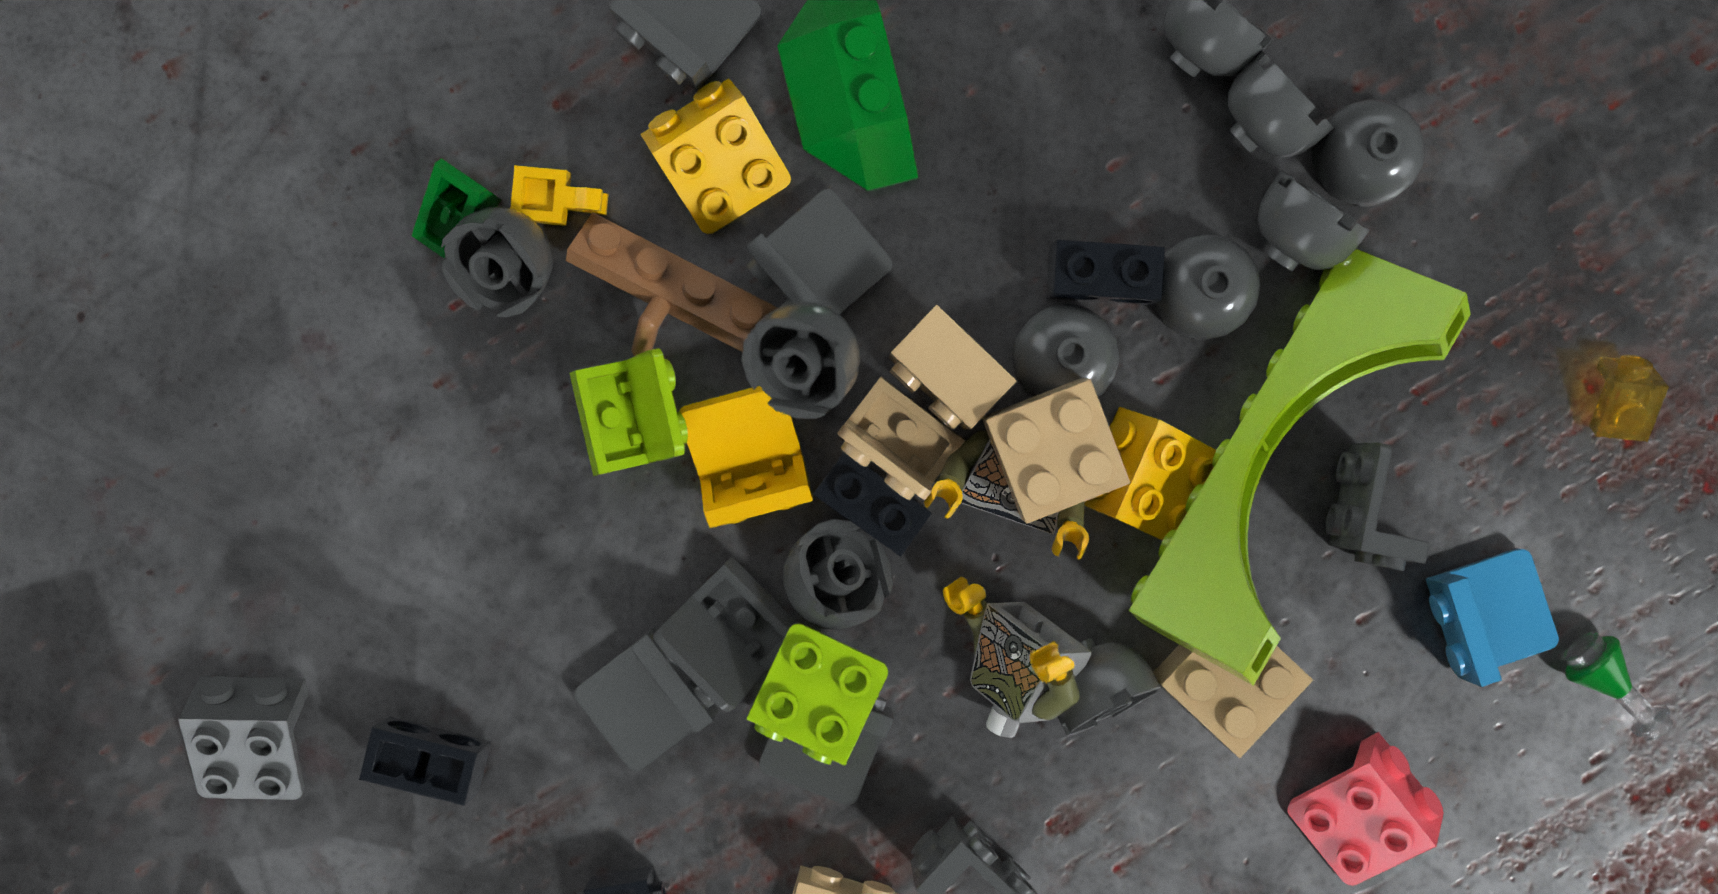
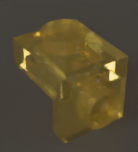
[1589,355,1669,442]

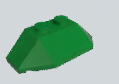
[777,0,918,192]

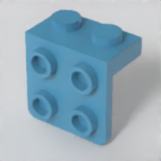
[1426,548,1559,687]

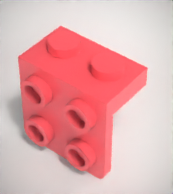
[1288,732,1444,886]

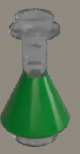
[1563,631,1673,741]

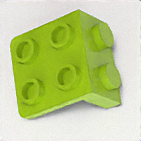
[569,348,688,476]
[746,623,888,766]

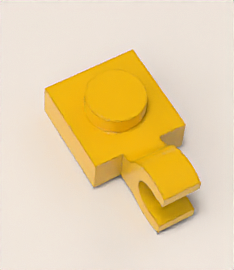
[510,165,609,226]

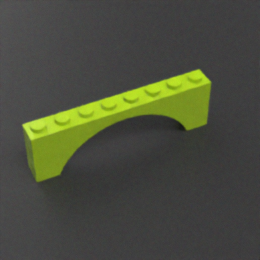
[1129,249,1471,686]

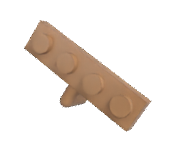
[565,212,778,356]

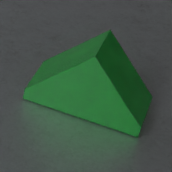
[411,158,502,258]

